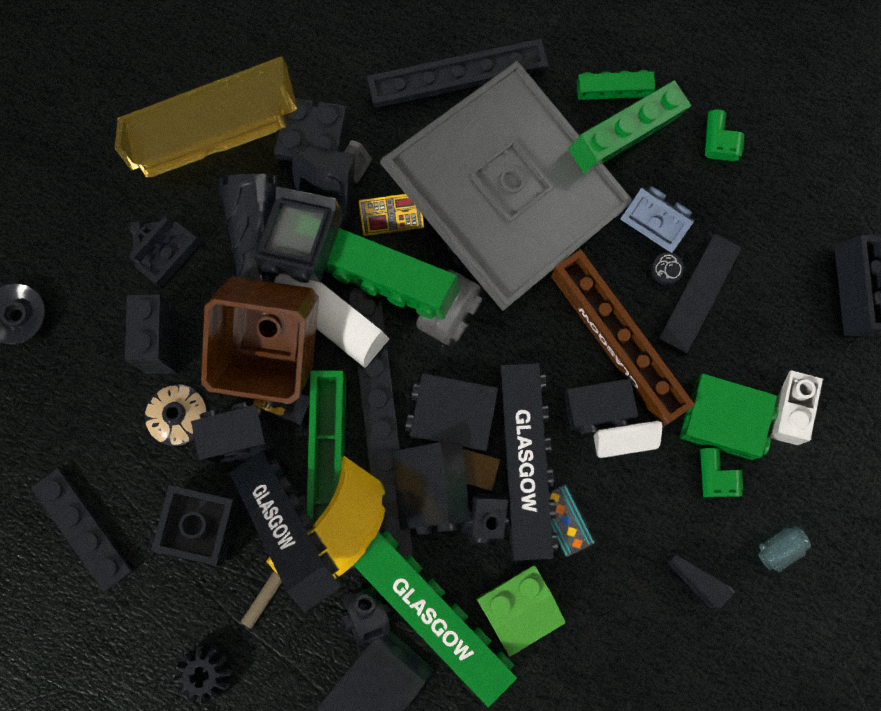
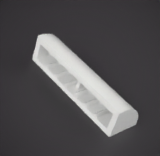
[274,274,389,368]

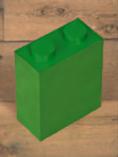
[680,374,779,460]

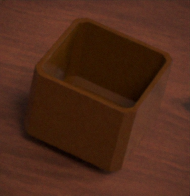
[201,276,319,404]

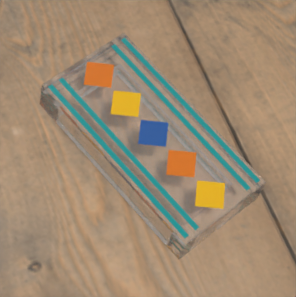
[549,485,595,557]

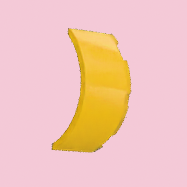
[266,456,385,577]

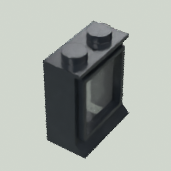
[252,186,344,283]

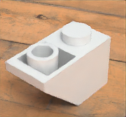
[768,371,823,445]

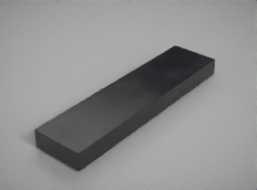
[657,233,742,355]

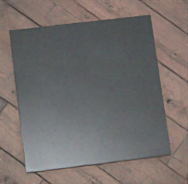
[380,61,633,311]

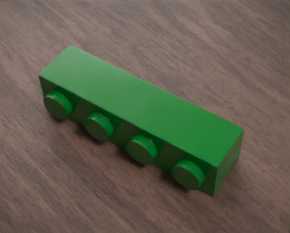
[577,70,655,100]

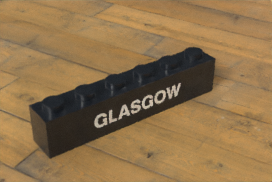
[499,363,558,561]
[230,451,341,613]

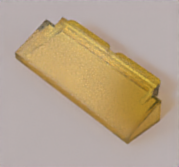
[115,56,297,177]

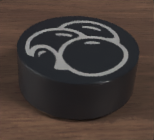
[651,253,684,285]

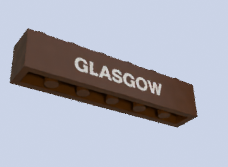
[551,249,695,427]

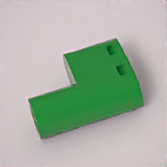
[705,110,744,161]
[700,448,743,497]

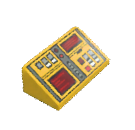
[359,194,424,236]

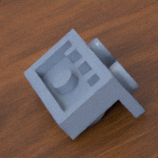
[621,186,694,253]

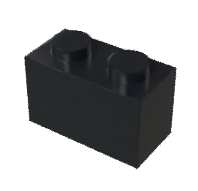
[564,379,638,435]

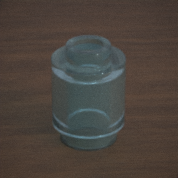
[759,526,811,572]

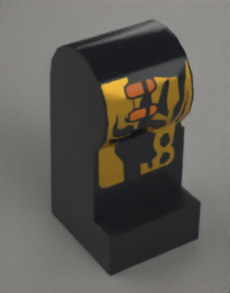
[251,394,310,429]

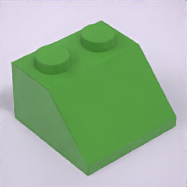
[476,565,566,657]

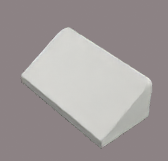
[594,421,662,458]

